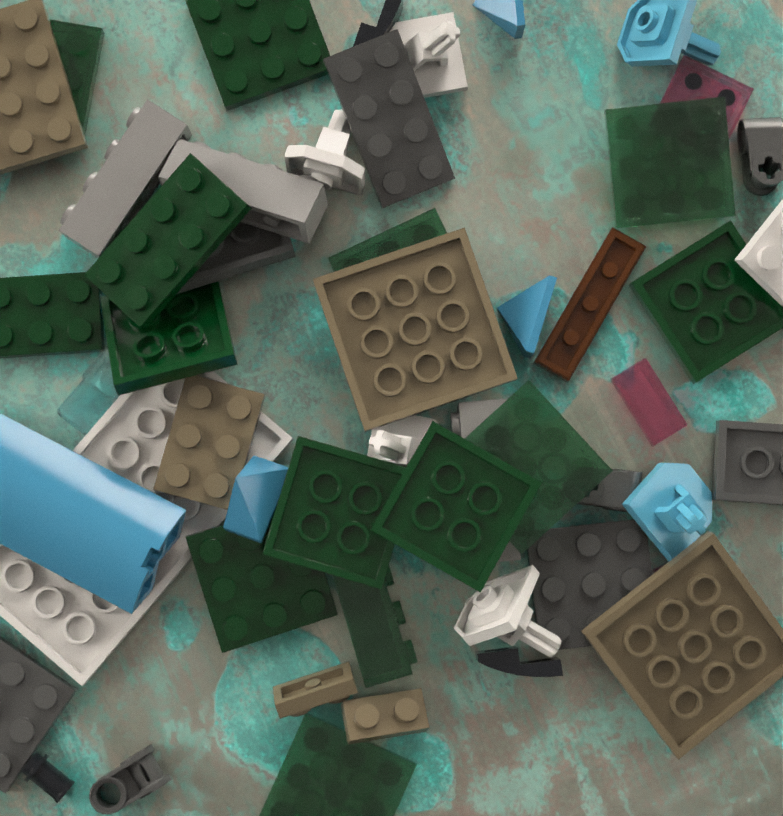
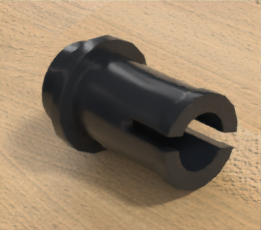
[20,752,75,803]

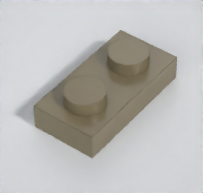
[273,661,358,719]
[341,688,430,744]

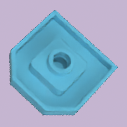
[617,0,721,67]
[622,463,712,562]

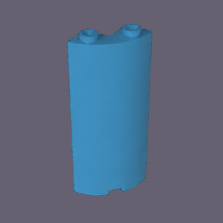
[0,414,186,614]

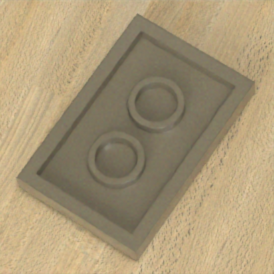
[153,375,265,510]

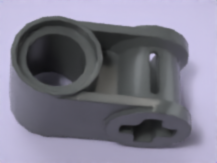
[737,117,783,196]
[562,467,643,512]
[89,744,172,815]

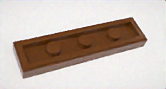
[534,227,646,383]

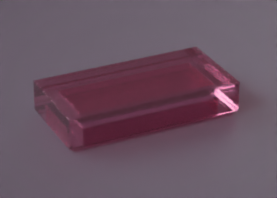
[610,358,687,446]

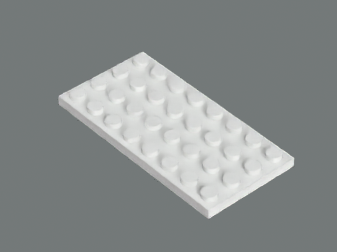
[0,371,293,686]

